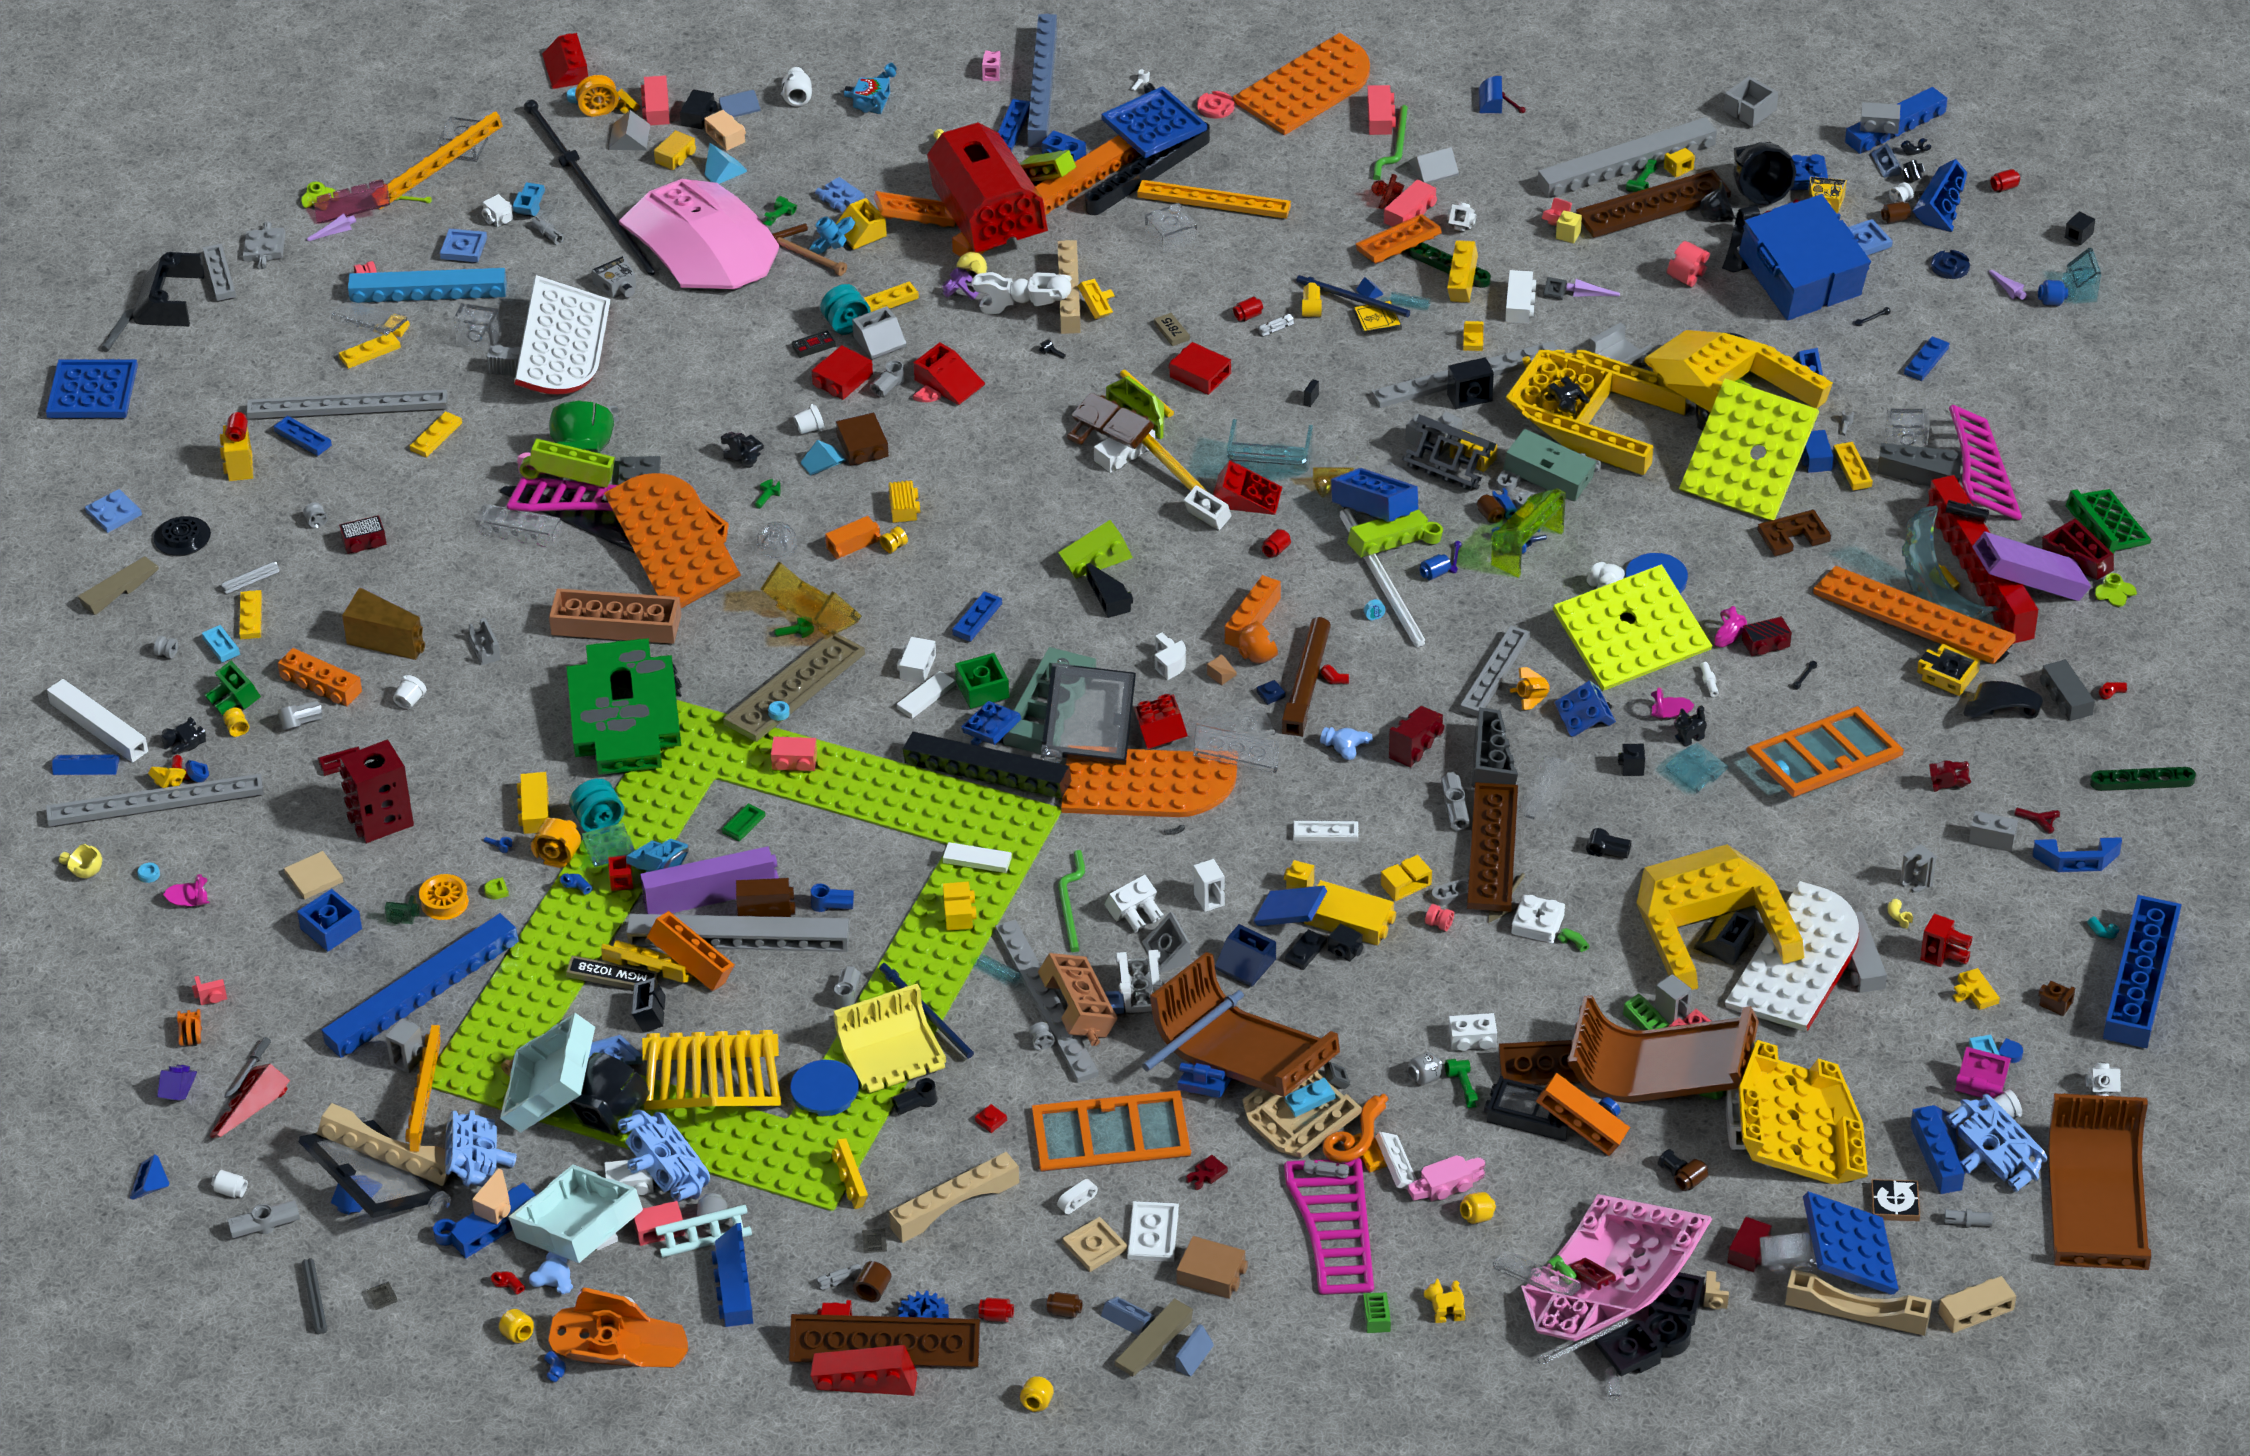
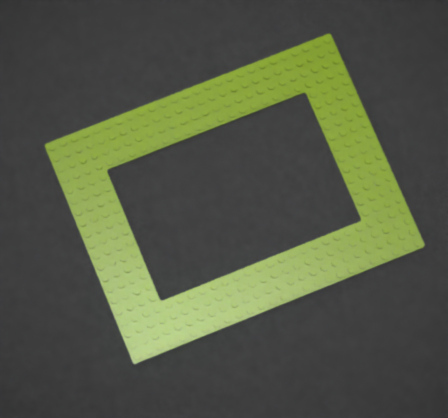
[432,700,1061,1211]

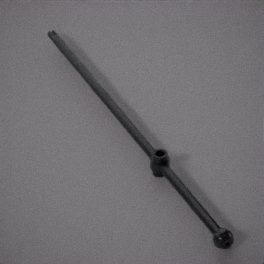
[524,99,655,276]

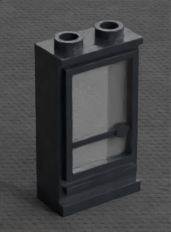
[1484,1076,1568,1142]

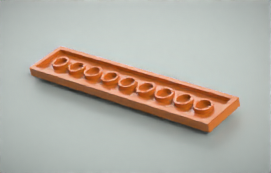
[1813,566,2015,664]

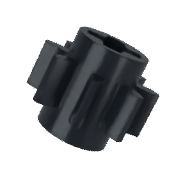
[1900,160,1925,183]

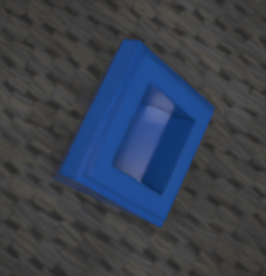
[1356,277,1383,299]

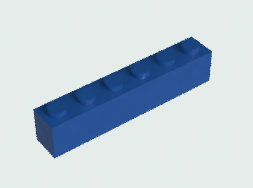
[1845,87,1948,154]

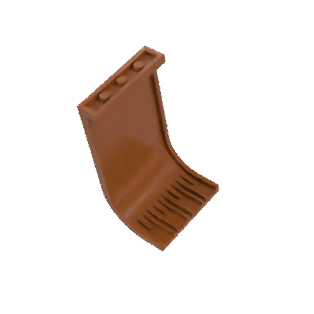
[1150,952,1340,1097]
[1568,995,1759,1103]
[2048,1093,2151,1270]

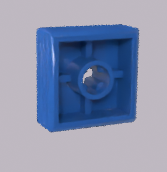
[1791,154,1828,190]

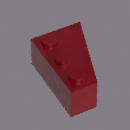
[2042,518,2114,580]
[1389,706,1445,768]

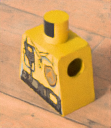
[1809,177,1847,213]

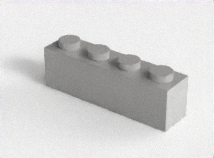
[1846,911,1887,993]

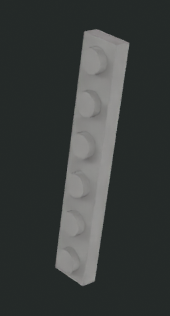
[1460,626,1530,717]

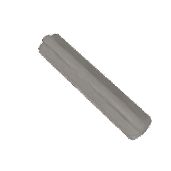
[221,561,279,594]

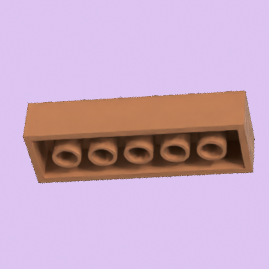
[549,589,681,644]

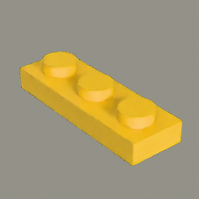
[864,281,919,312]
[339,332,401,369]
[410,411,462,458]
[1833,442,1873,490]
[239,590,262,640]
[832,1138,868,1209]

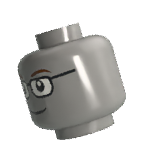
[1407,1052,1442,1085]

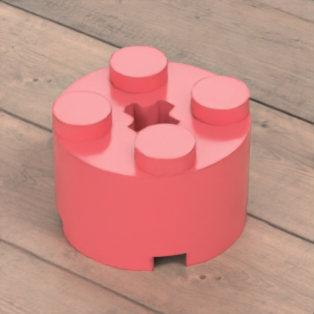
[1667,241,1710,288]

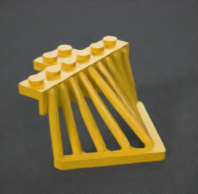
[642,1030,781,1110]

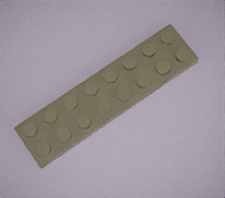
[724,631,865,742]

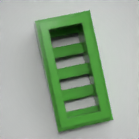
[1623,993,1670,1030]
[1363,1292,1391,1333]

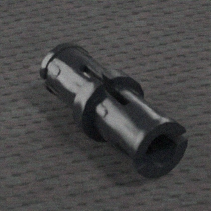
[1945,500,1989,523]

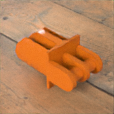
[177,1009,202,1046]

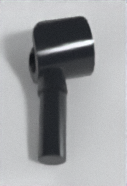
[1039,340,1066,359]

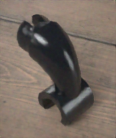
[1901,138,1931,155]

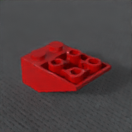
[913,342,985,405]
[1213,460,1282,515]
[1134,694,1188,749]

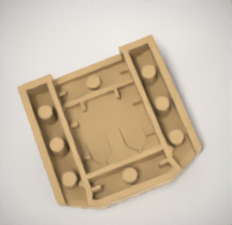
[1242,1070,1362,1158]

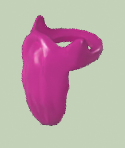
[1714,606,1747,648]
[1651,687,1694,719]
[163,874,210,906]

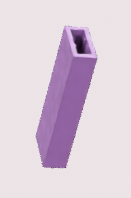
[1972,531,2091,601]
[640,846,778,915]

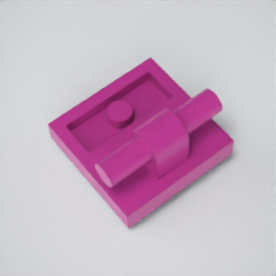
[1955,1047,2011,1099]

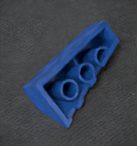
[1913,159,1967,232]
[1910,1105,1965,1194]
[711,1223,754,1327]

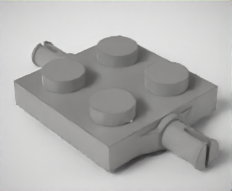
[243,221,286,269]

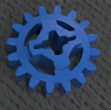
[898,1291,949,1318]

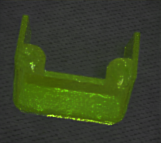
[1491,488,1566,578]

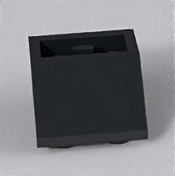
[1694,911,1756,966]

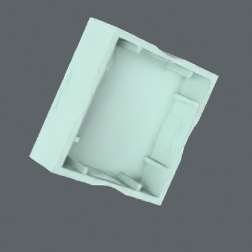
[500,1013,595,1133]
[509,1165,643,1263]

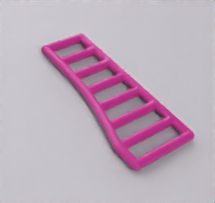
[1949,405,2022,520]
[506,477,618,512]
[1284,1158,1374,1295]

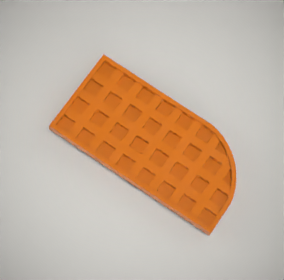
[1233,33,1370,136]
[604,473,741,608]
[1061,747,1238,817]

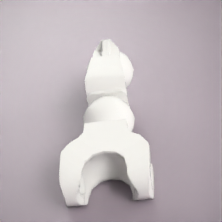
[971,272,1072,314]

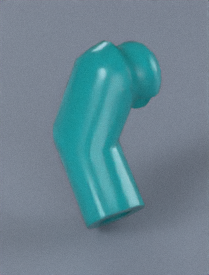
[2087,916,2120,939]

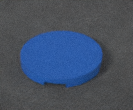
[1626,553,1688,593]
[791,1060,859,1116]

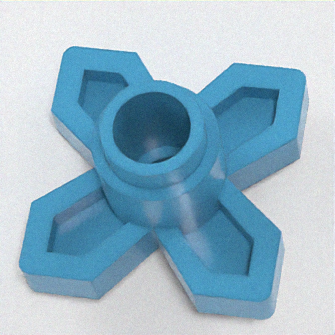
[810,216,855,254]

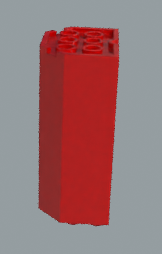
[927,122,1048,253]

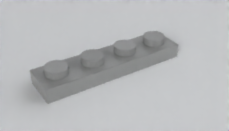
[202,244,236,301]

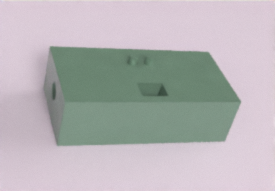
[1503,429,1596,501]

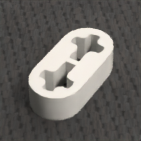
[1057,1179,1098,1214]

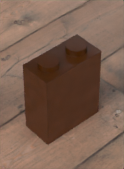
[836,412,889,466]
[736,878,796,917]

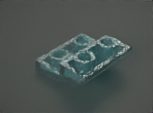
[1666,742,1728,793]
[582,823,635,867]

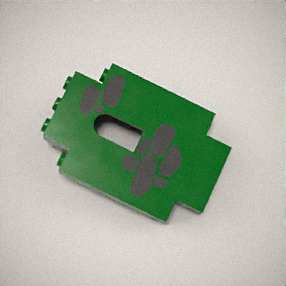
[566,638,681,775]

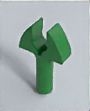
[754,479,781,509]
[774,618,814,638]

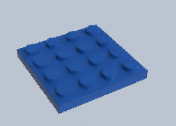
[1101,86,1207,158]
[46,359,138,418]
[1803,1191,1899,1295]

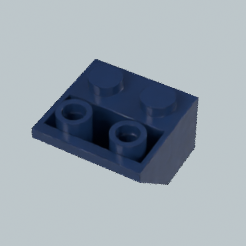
[1215,924,1276,987]

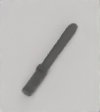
[101,309,134,352]
[224,1037,271,1098]

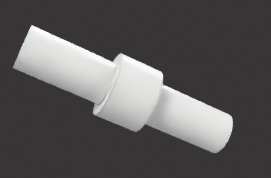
[1700,662,1719,697]

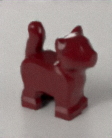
[1929,760,1972,792]

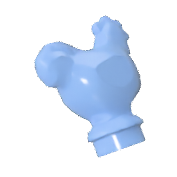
[1320,727,1373,760]
[529,1252,573,1294]

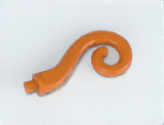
[1322,1094,1388,1163]

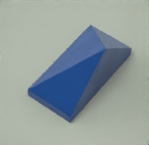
[130,1154,169,1200]

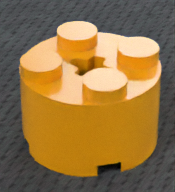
[531,818,581,868]

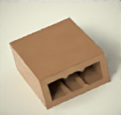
[1177,1236,1248,1299]

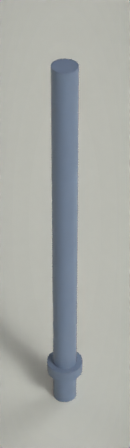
[1142,990,1244,1072]

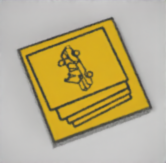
[1353,300,1402,337]

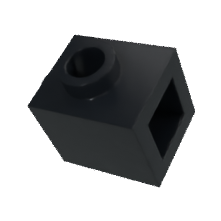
[2064,211,2096,245]
[1618,743,1645,776]
[1328,923,1364,961]

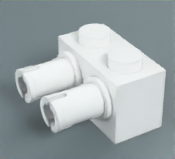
[1104,875,1164,933]

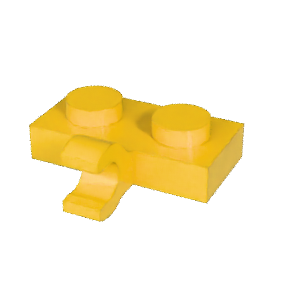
[1077,279,1115,319]
[1952,968,2000,1010]

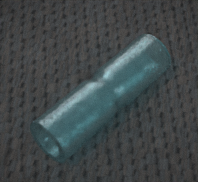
[1390,292,1431,310]
[977,954,1020,984]

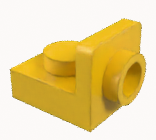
[1463,321,1484,351]

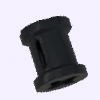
[1658,1149,1687,1177]

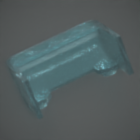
[1227,419,1313,475]

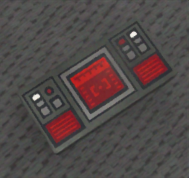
[792,330,836,358]

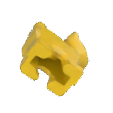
[1423,1278,1465,1323]

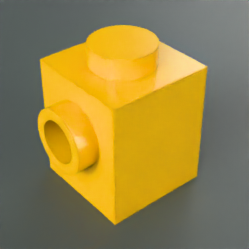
[1284,860,1314,889]

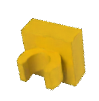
[616,88,641,114]

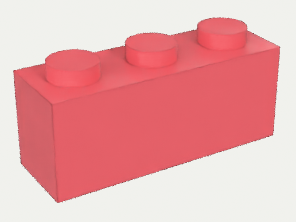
[641,75,670,126]
[1367,85,1396,135]
[1384,179,1437,227]

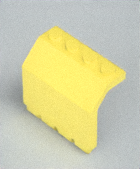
[834,984,946,1093]

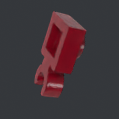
[1186,1155,1228,1190]

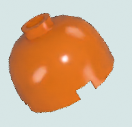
[1238,621,1278,664]

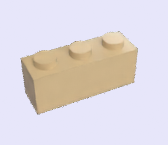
[1938,1276,2016,1333]

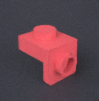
[1542,198,1572,226]
[192,976,227,1005]

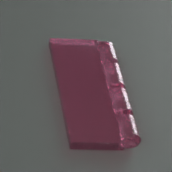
[314,179,390,224]

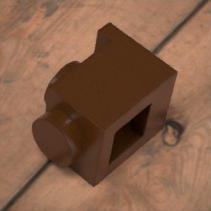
[2038,981,2076,1016]

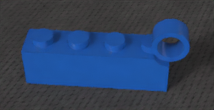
[433,1182,536,1259]

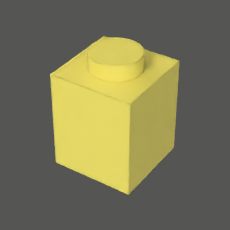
[1556,210,1582,243]

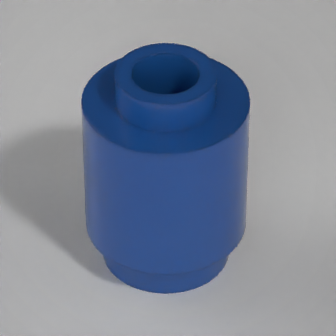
[1419,554,1451,581]

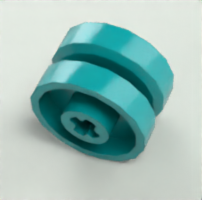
[820,284,871,335]
[569,778,624,834]

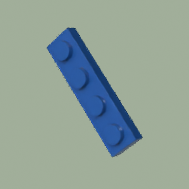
[998,99,1030,152]

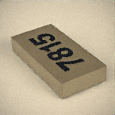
[1154,313,1190,346]

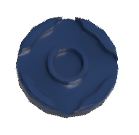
[1931,250,1970,279]

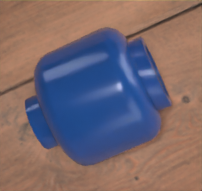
[2038,280,2068,306]

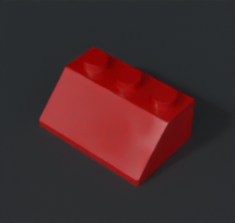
[542,33,588,89]

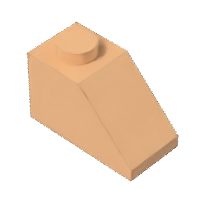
[472,1168,511,1224]

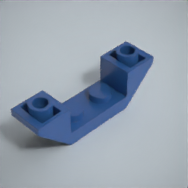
[2032,837,2122,872]

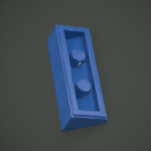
[52,754,120,775]

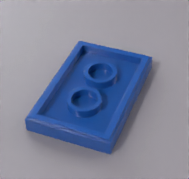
[1254,886,1327,926]

